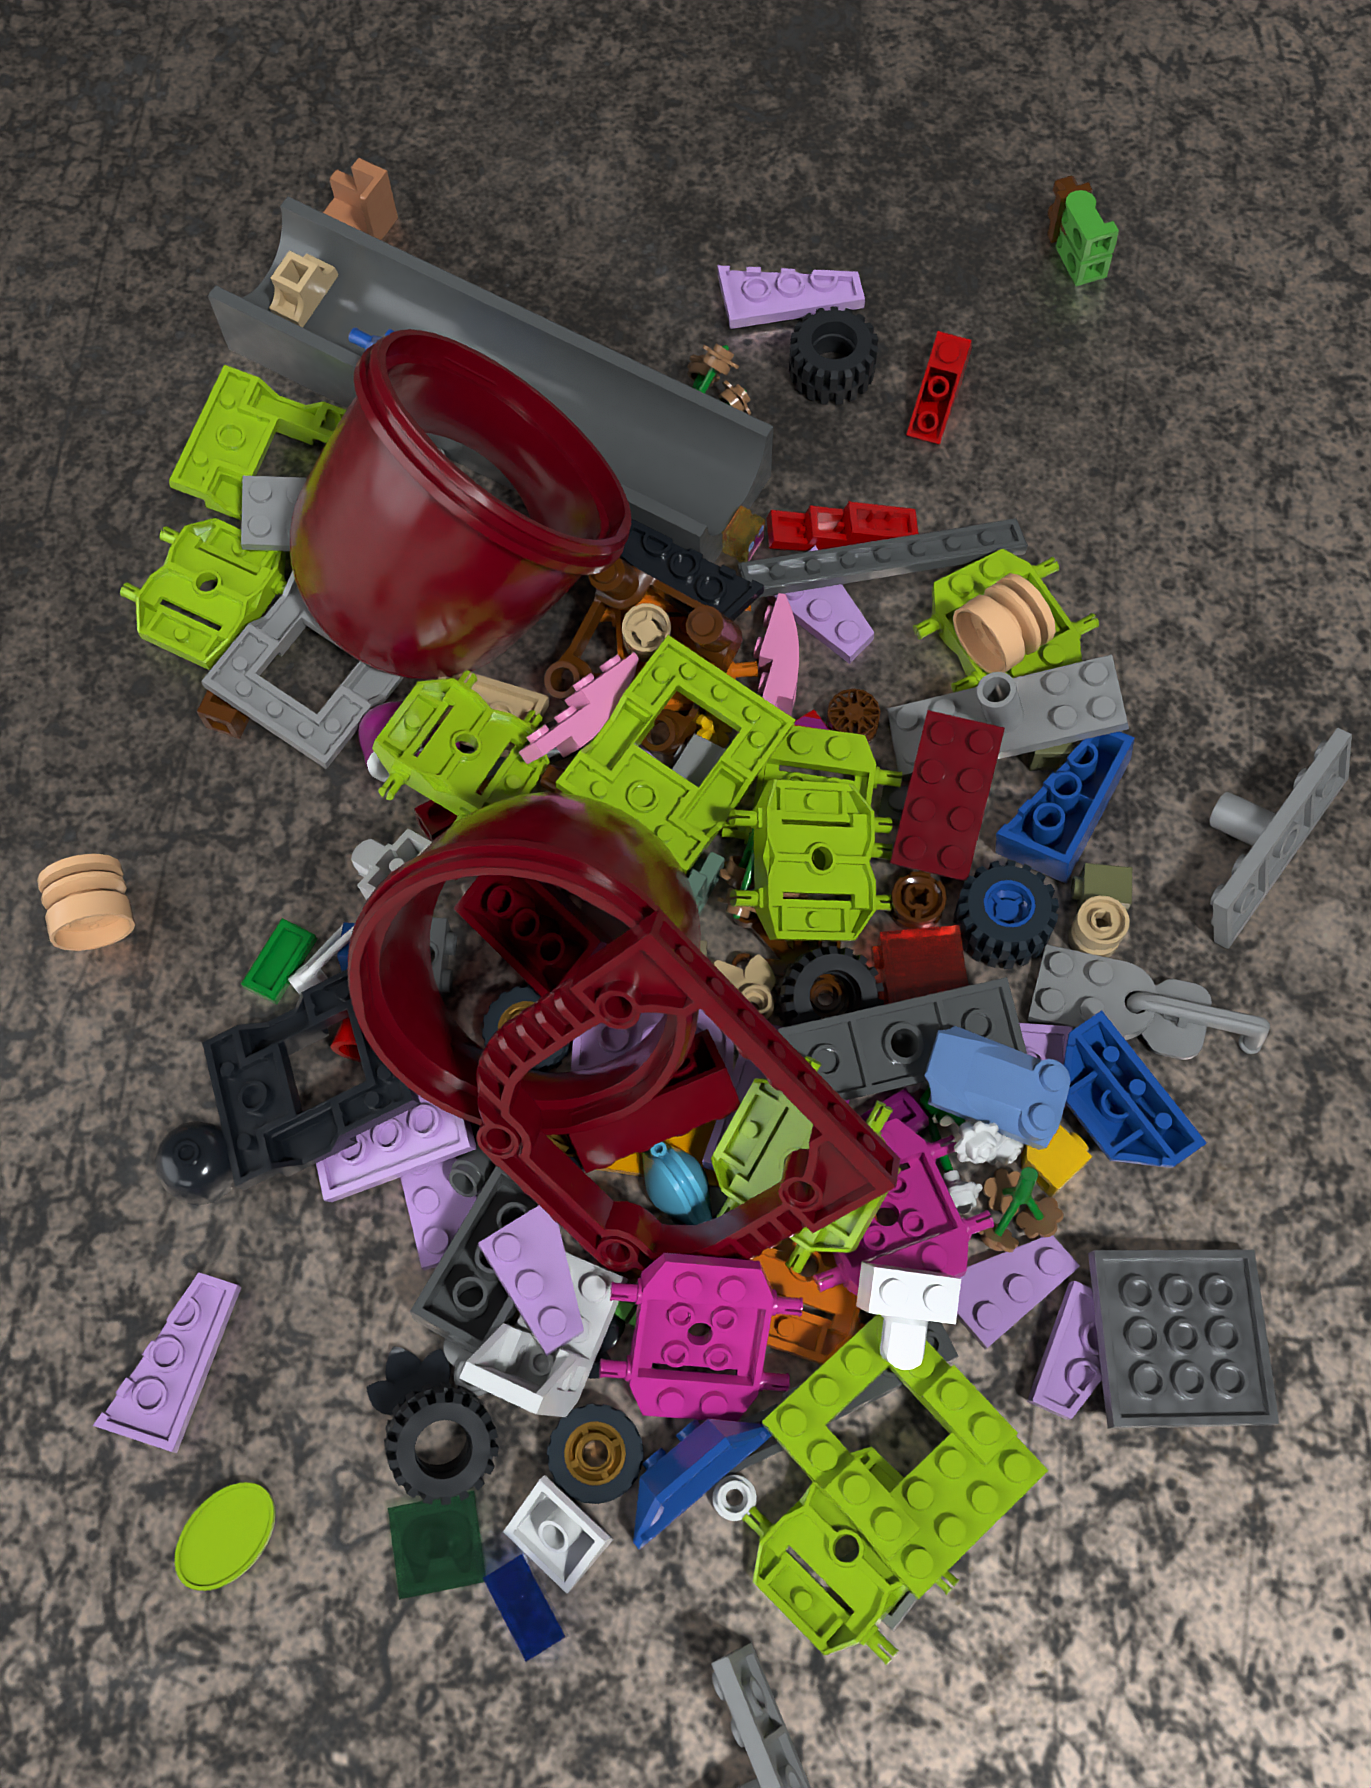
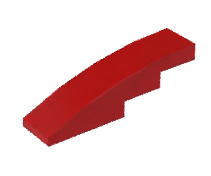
[766,501,919,551]

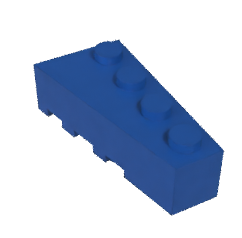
[995,731,1135,883]

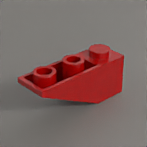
[906,331,972,445]

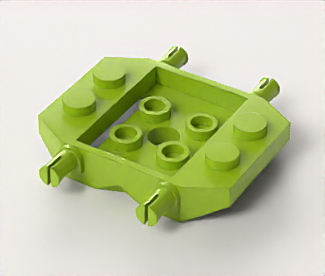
[120,518,287,670]
[913,548,1099,692]
[372,670,550,825]
[722,725,903,870]
[729,779,893,942]
[711,1056,901,1273]
[742,1447,959,1665]

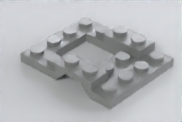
[201,571,404,769]

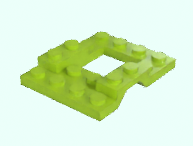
[169,365,347,520]
[556,635,796,875]
[762,1314,1049,1600]

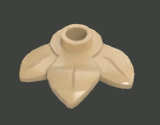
[714,954,775,1020]

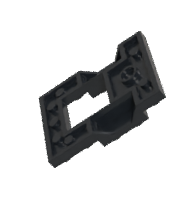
[202,969,421,1190]

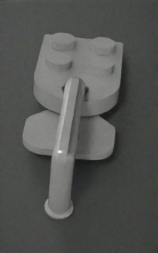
[1028,944,1270,1060]

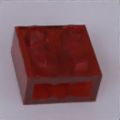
[871,925,968,1005]

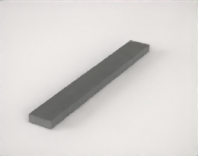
[737,518,1028,598]

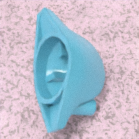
[641,1141,713,1225]

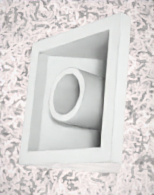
[503,1475,613,1593]

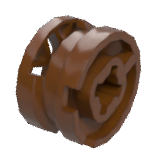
[826,688,881,744]
[890,871,947,933]

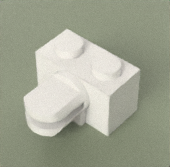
[351,828,432,900]
[856,1262,961,1370]

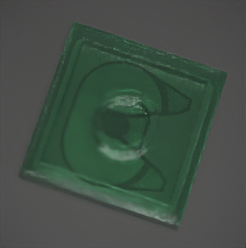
[388,1491,489,1600]

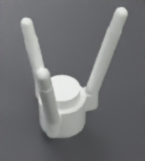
[288,925,354,995]

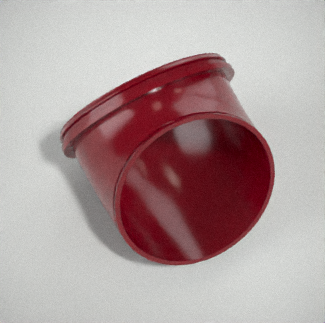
[289,329,631,680]
[348,792,701,1135]

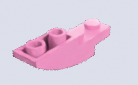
[753,593,799,716]
[519,652,639,764]

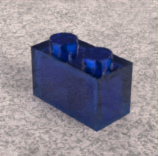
[483,1554,570,1662]

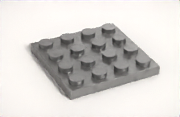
[1088,1250,1279,1429]

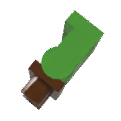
[1047,176,1119,286]

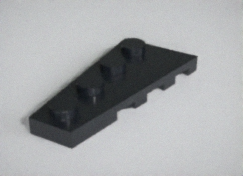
[619,518,764,621]

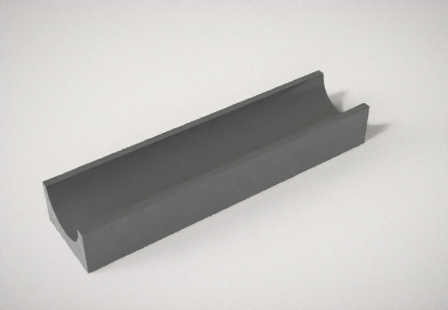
[208,196,773,563]

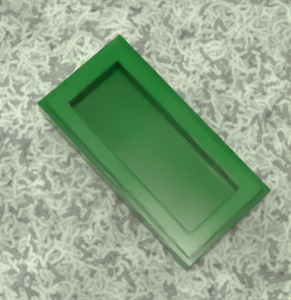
[241,918,318,1005]

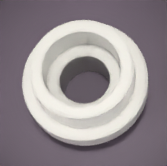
[713,1475,756,1521]

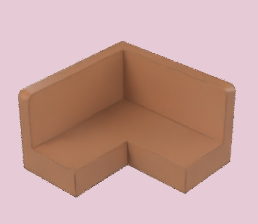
[323,158,398,240]

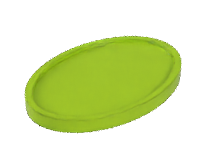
[175,1482,276,1591]

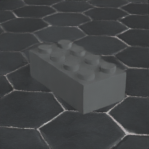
[410,1166,563,1354]

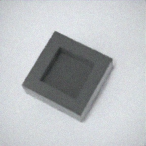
[878,785,909,826]

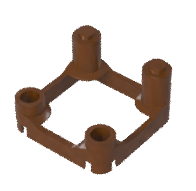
[544,558,743,756]

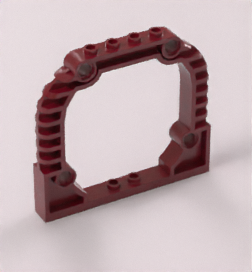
[476,908,900,1272]

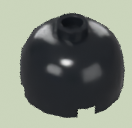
[155,1121,234,1206]

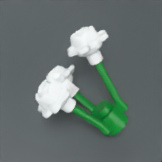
[920,1087,1024,1214]

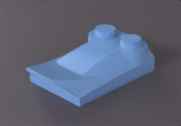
[924,1026,1070,1150]

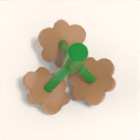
[978,1167,1064,1253]

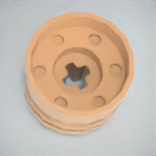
[953,573,1056,673]
[37,854,135,951]

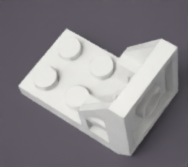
[459,1252,628,1417]

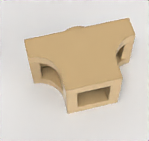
[269,250,338,328]

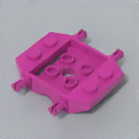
[814,1118,994,1295]
[599,1253,803,1422]

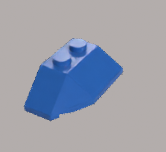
[1063,1010,1207,1168]
[633,1419,772,1550]

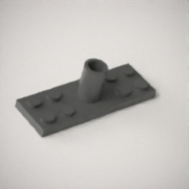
[777,977,1027,1101]

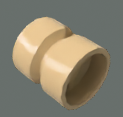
[622,603,671,662]
[1068,895,1129,958]

